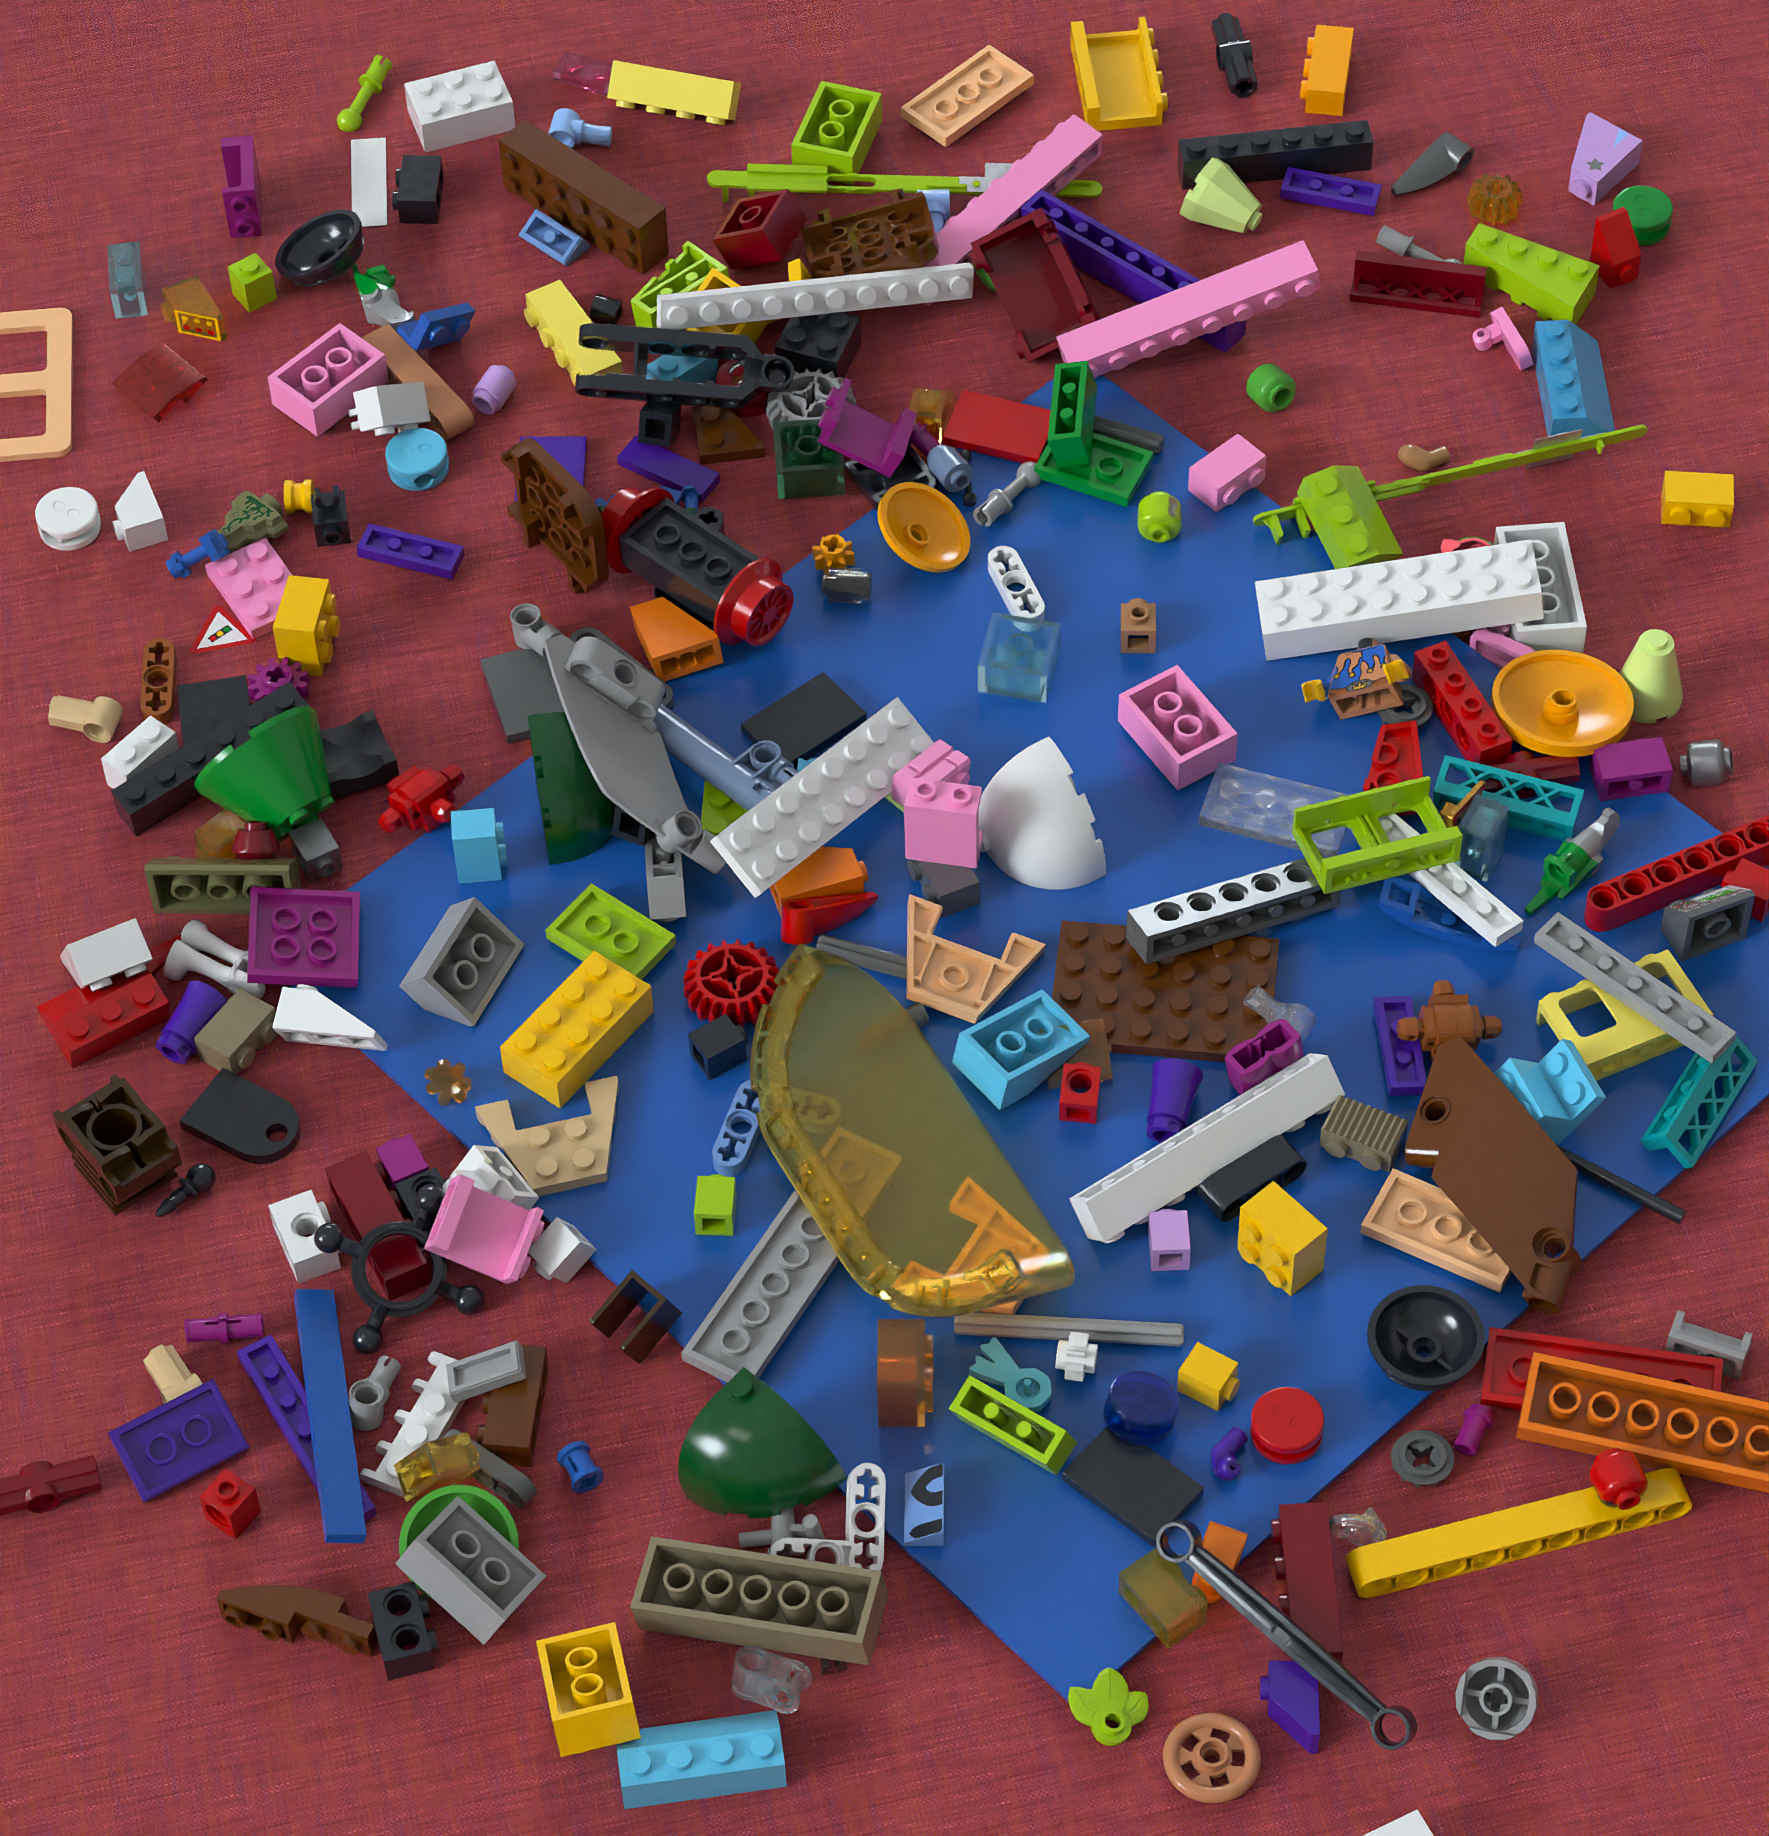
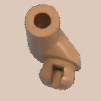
[1398,444,1450,472]

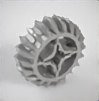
[766,367,856,448]

